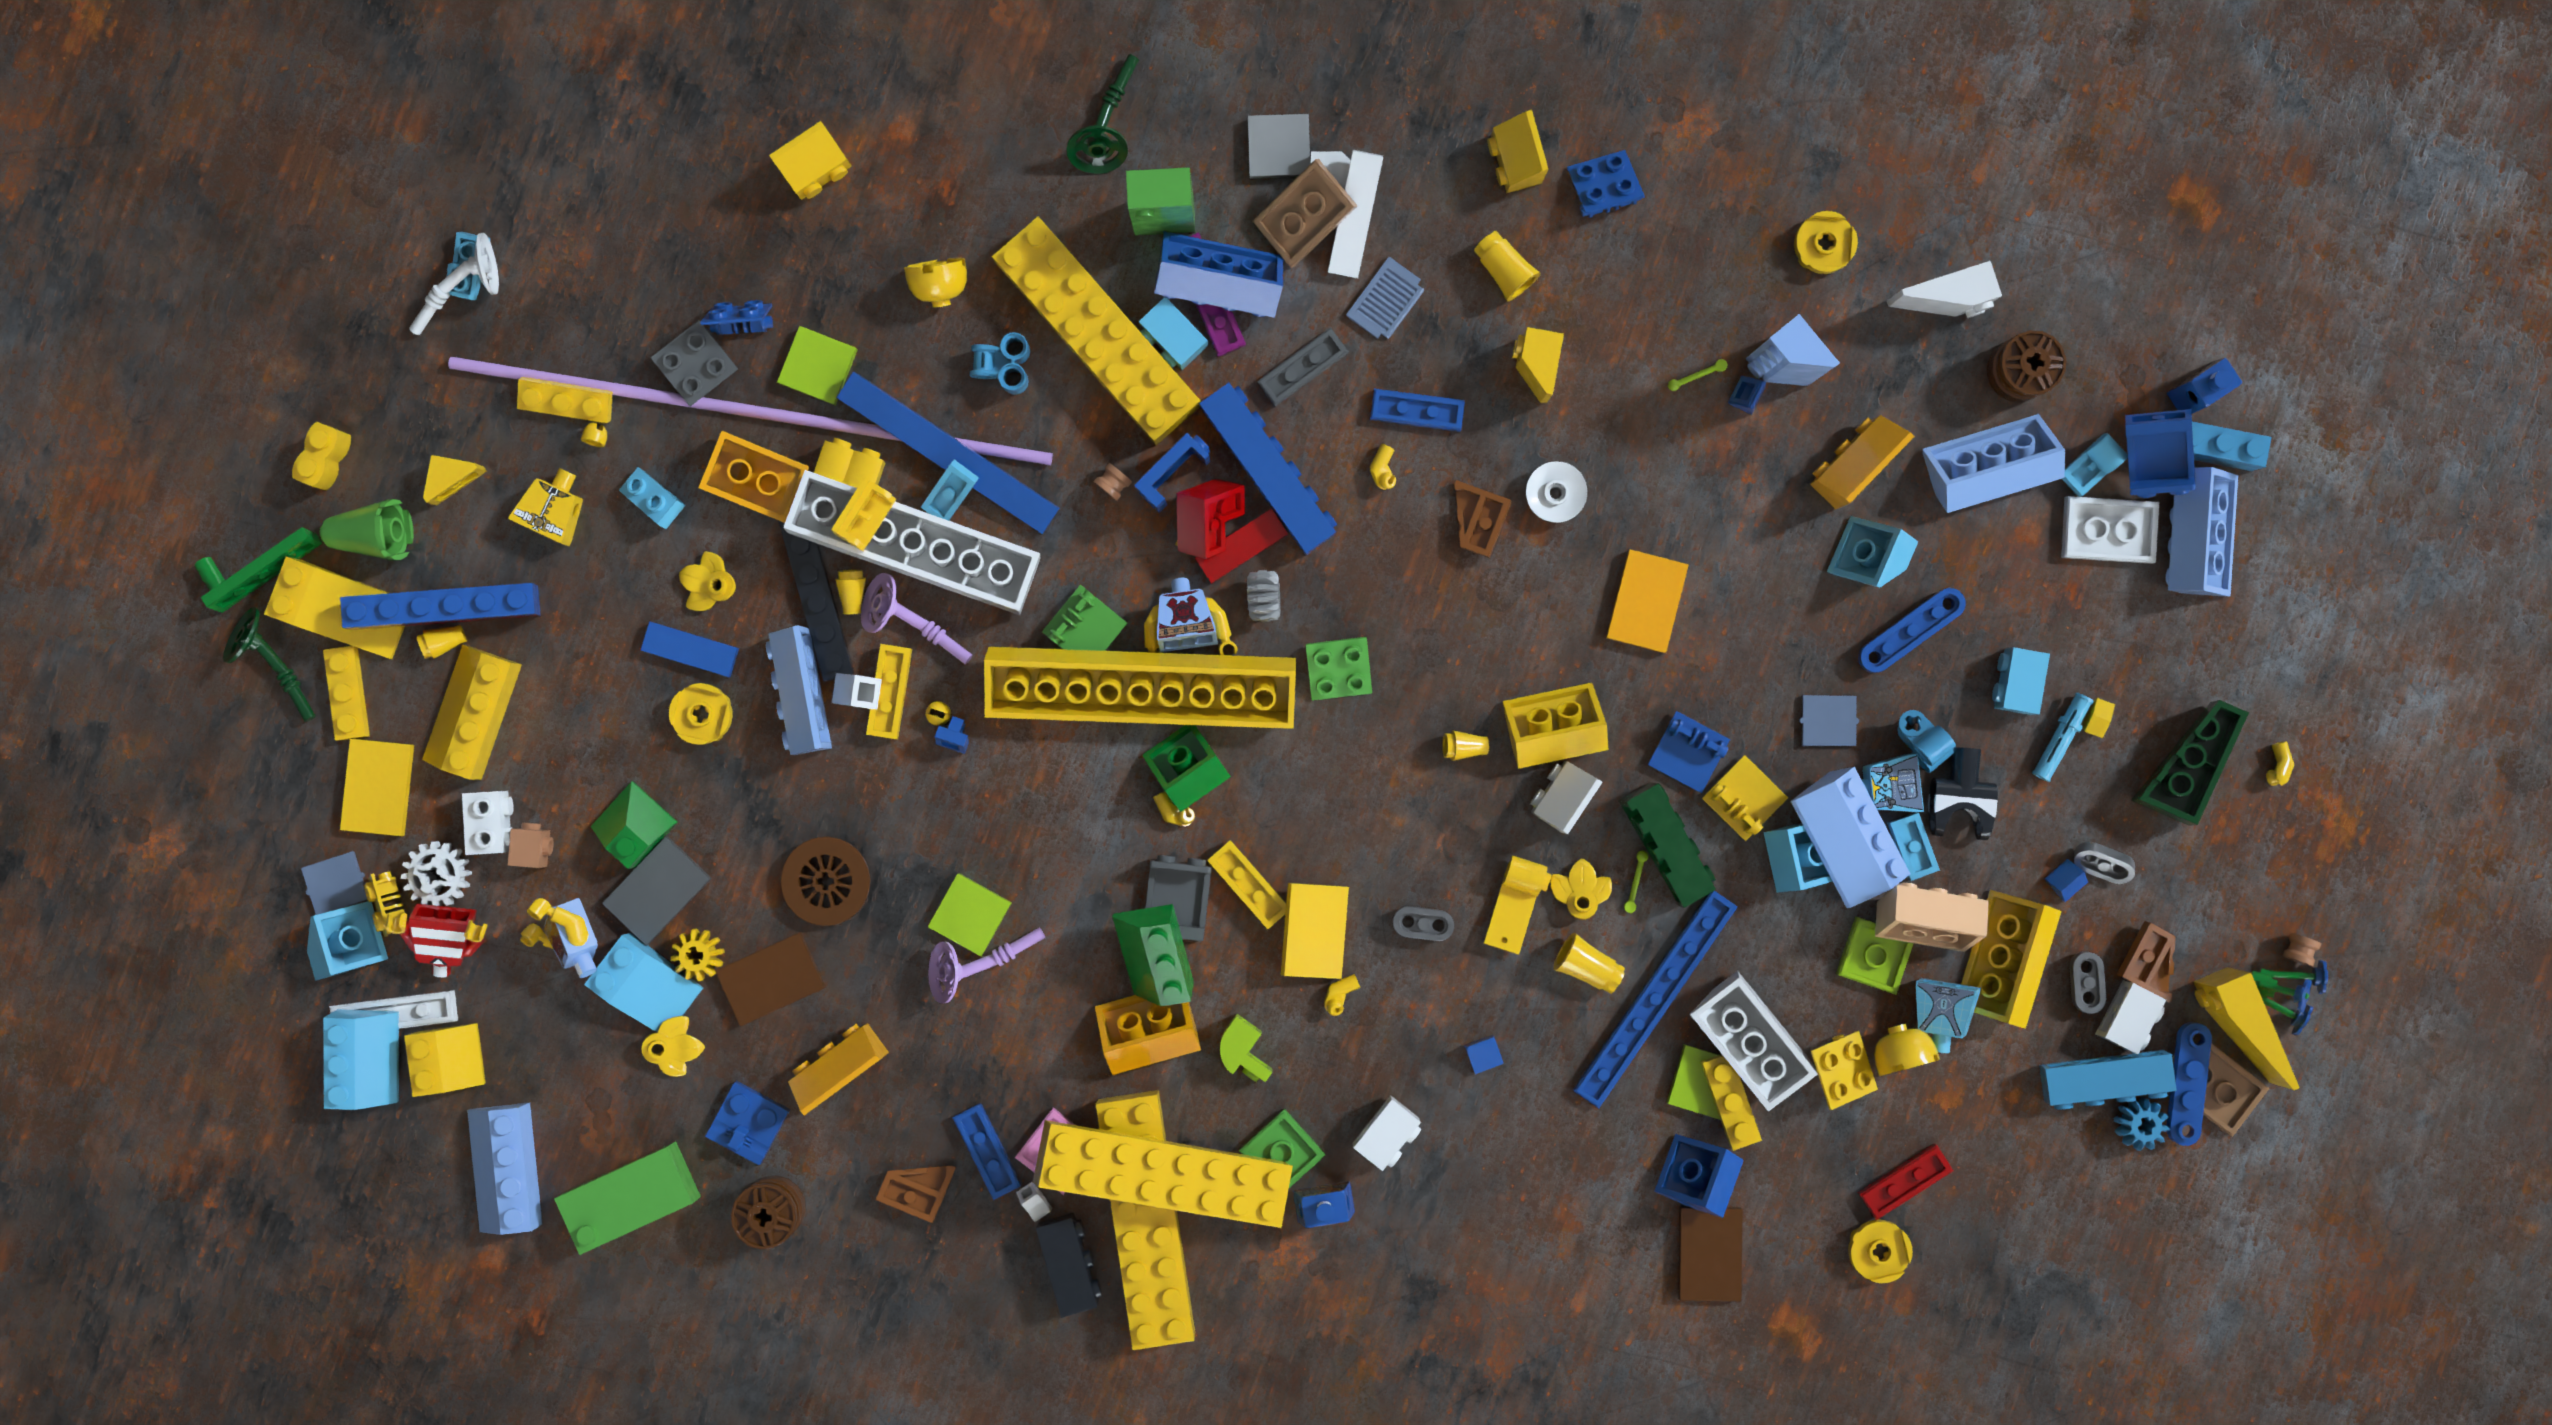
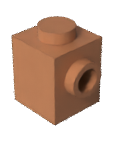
[508,822,554,868]

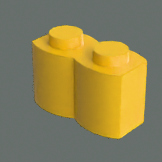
[292,422,351,491]
[814,438,886,488]

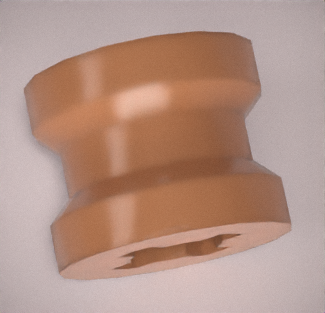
[1093,463,1132,501]
[2283,933,2322,967]

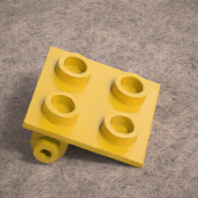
[1702,755,1788,841]
[364,871,405,937]
[1811,1031,1878,1110]

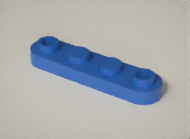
[1858,588,1966,673]
[2166,1022,2212,1146]

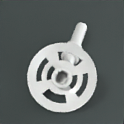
[409,233,499,335]

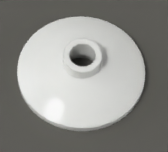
[1526,461,1587,523]

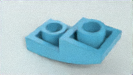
[446,232,491,300]

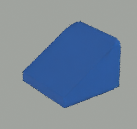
[1464,1034,1504,1074]

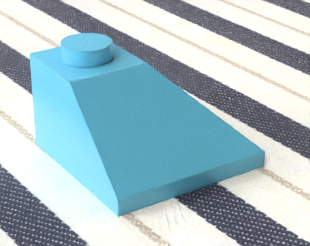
[1827,516,1918,588]
[307,902,388,981]

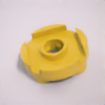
[1794,211,1858,274]
[669,683,733,745]
[1848,1219,1913,1283]

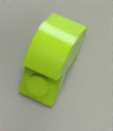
[1220,1014,1272,1082]

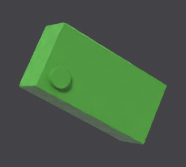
[1126,167,1196,236]
[554,1141,701,1255]

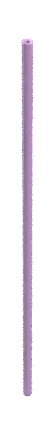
[448,357,1053,465]

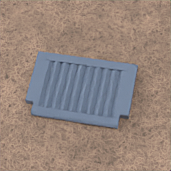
[1346,257,1424,339]

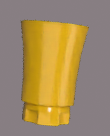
[1474,231,1541,301]
[1553,932,1625,994]

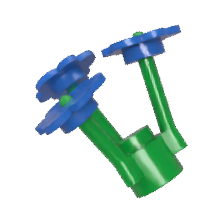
[2251,960,2328,1035]

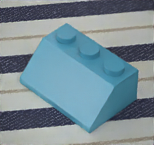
[323,1009,399,1110]

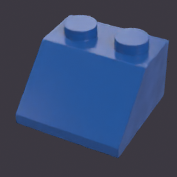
[1655,1134,1744,1218]

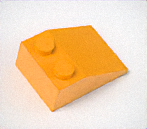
[698,431,809,523]

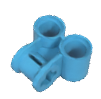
[969,332,1031,395]
[1897,710,1956,773]

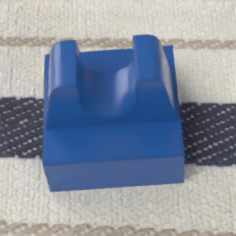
[935,716,969,754]

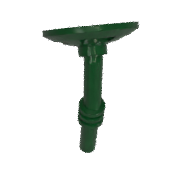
[1066,54,1139,174]
[223,607,316,722]

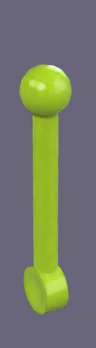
[1668,359,1728,391]
[1624,850,1648,913]

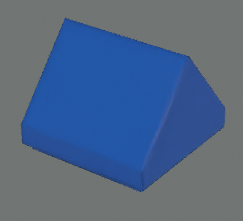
[1728,376,1766,415]
[2044,859,2088,902]

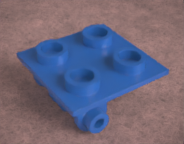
[1567,150,1645,218]
[700,300,773,335]
[1648,711,1730,793]

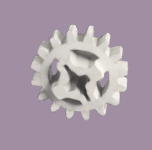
[401,841,472,906]

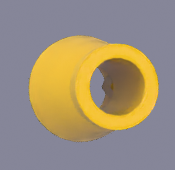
[835,570,866,614]
[417,625,467,659]
[1442,730,1489,761]

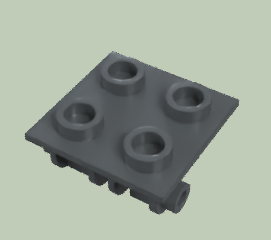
[651,320,738,407]

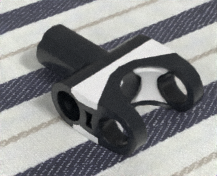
[1928,747,1998,841]

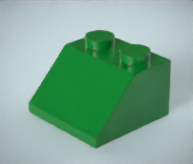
[1142,725,1231,812]

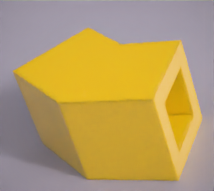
[2082,698,2115,738]

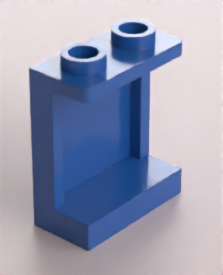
[2125,409,2196,498]
[1134,433,1210,513]

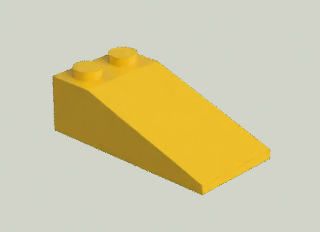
[264,557,405,659]
[2193,967,2300,1090]

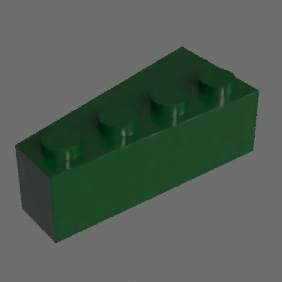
[2131,700,2249,826]
[1618,782,1716,908]

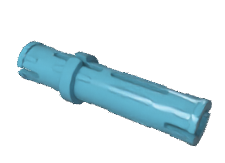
[2032,692,2094,782]

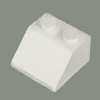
[1530,761,1602,834]

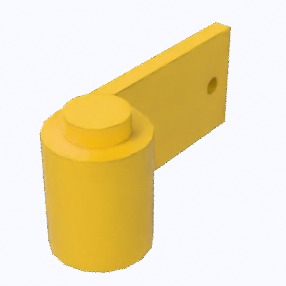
[1483,855,1551,955]

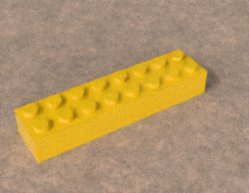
[992,216,1201,445]
[1096,1090,1195,1350]
[1032,1120,1293,1228]

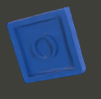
[705,1081,790,1165]

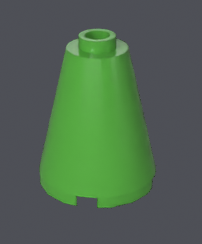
[320,499,414,561]

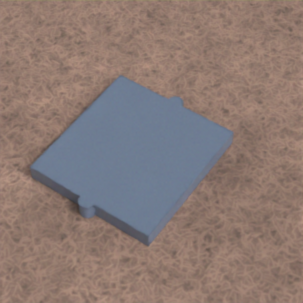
[1799,695,1859,746]
[301,851,367,915]

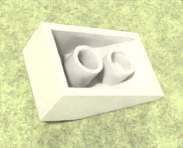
[1887,261,2002,318]

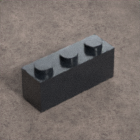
[1036,1213,1102,1318]

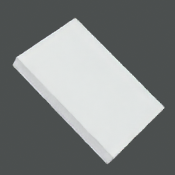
[2061,496,2159,564]

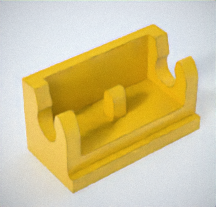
[831,477,896,552]

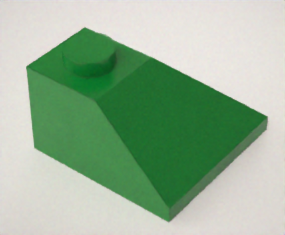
[591,781,678,869]

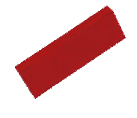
[1195,508,1288,584]
[1857,1143,1954,1220]

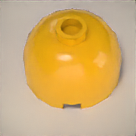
[904,258,967,307]
[1874,1024,1940,1076]

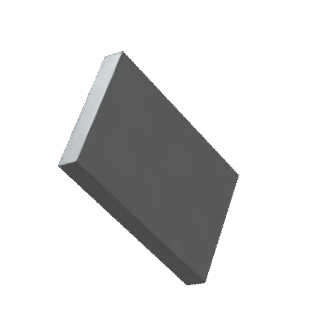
[602,837,712,946]

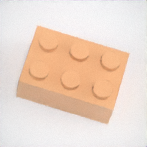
[1875,883,1988,952]

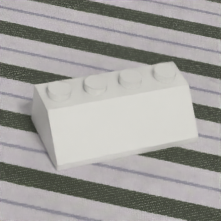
[1690,970,1818,1111]

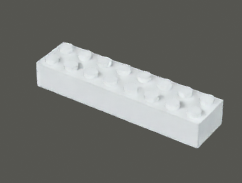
[783,470,1041,615]

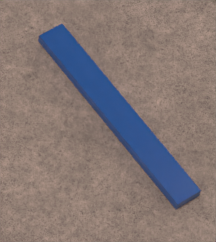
[836,372,1060,534]
[1573,891,1737,1108]

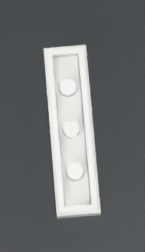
[1328,150,1383,278]
[329,990,458,1029]

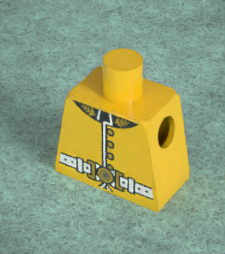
[508,468,583,546]

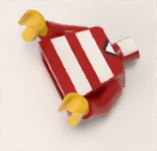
[385,904,488,977]

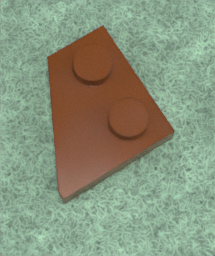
[1454,480,1512,559]
[2116,921,2176,1003]
[876,1166,957,1223]

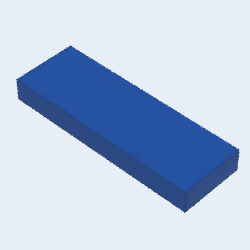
[1370,388,1465,432]
[640,621,739,677]
[952,1103,1022,1200]

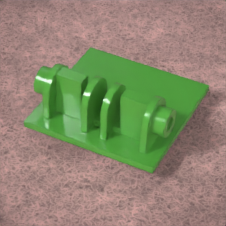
[1042,585,1127,651]
[1306,637,1372,701]

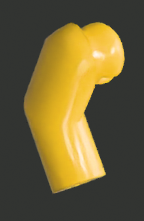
[1370,444,1396,490]
[2266,741,2294,786]
[1153,791,1195,827]
[1324,974,1361,1016]

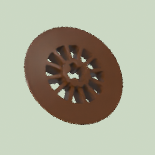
[781,837,870,926]

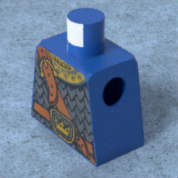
[2166,358,2242,414]
[1293,1181,1355,1228]

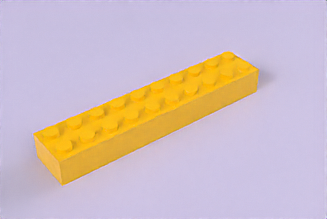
[984,647,1296,729]

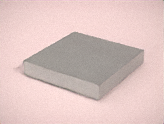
[1248,114,1310,179]

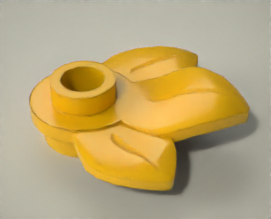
[679,551,736,611]
[1550,859,1612,920]
[641,1016,705,1077]

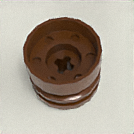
[1987,330,2066,402]
[731,1175,806,1250]

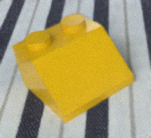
[1487,110,1549,193]
[769,121,852,200]
[1512,327,1564,404]
[404,1023,486,1097]

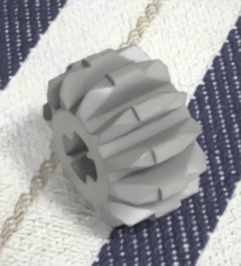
[1247,570,1281,622]

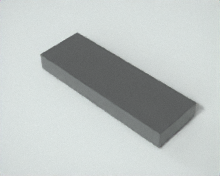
[1257,327,1349,407]

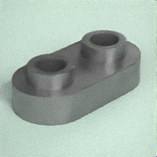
[2074,842,2135,884]
[1392,906,1454,941]
[2069,951,2106,1014]

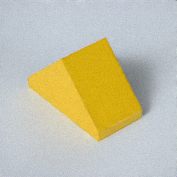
[423,455,487,506]

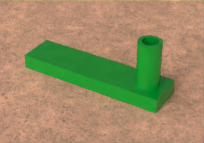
[194,527,322,613]

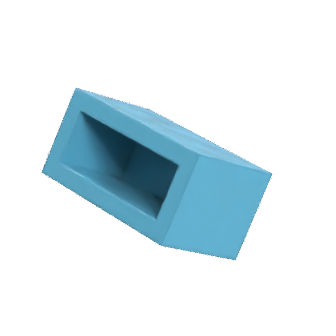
[1139,297,1208,370]
[1992,647,2050,715]

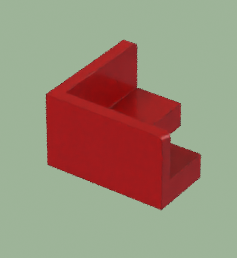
[1176,479,1245,559]

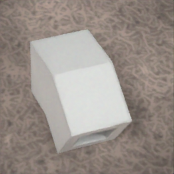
[1016,1182,1052,1222]

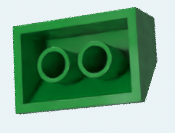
[1112,904,1194,1006]

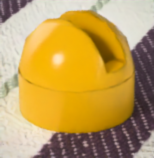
[580,422,607,448]
[925,701,951,726]

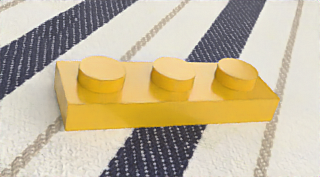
[517,377,613,423]
[866,644,912,739]
[323,646,370,741]
[1207,840,1286,929]
[1701,1054,1762,1151]

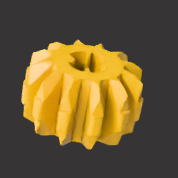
[671,929,725,981]

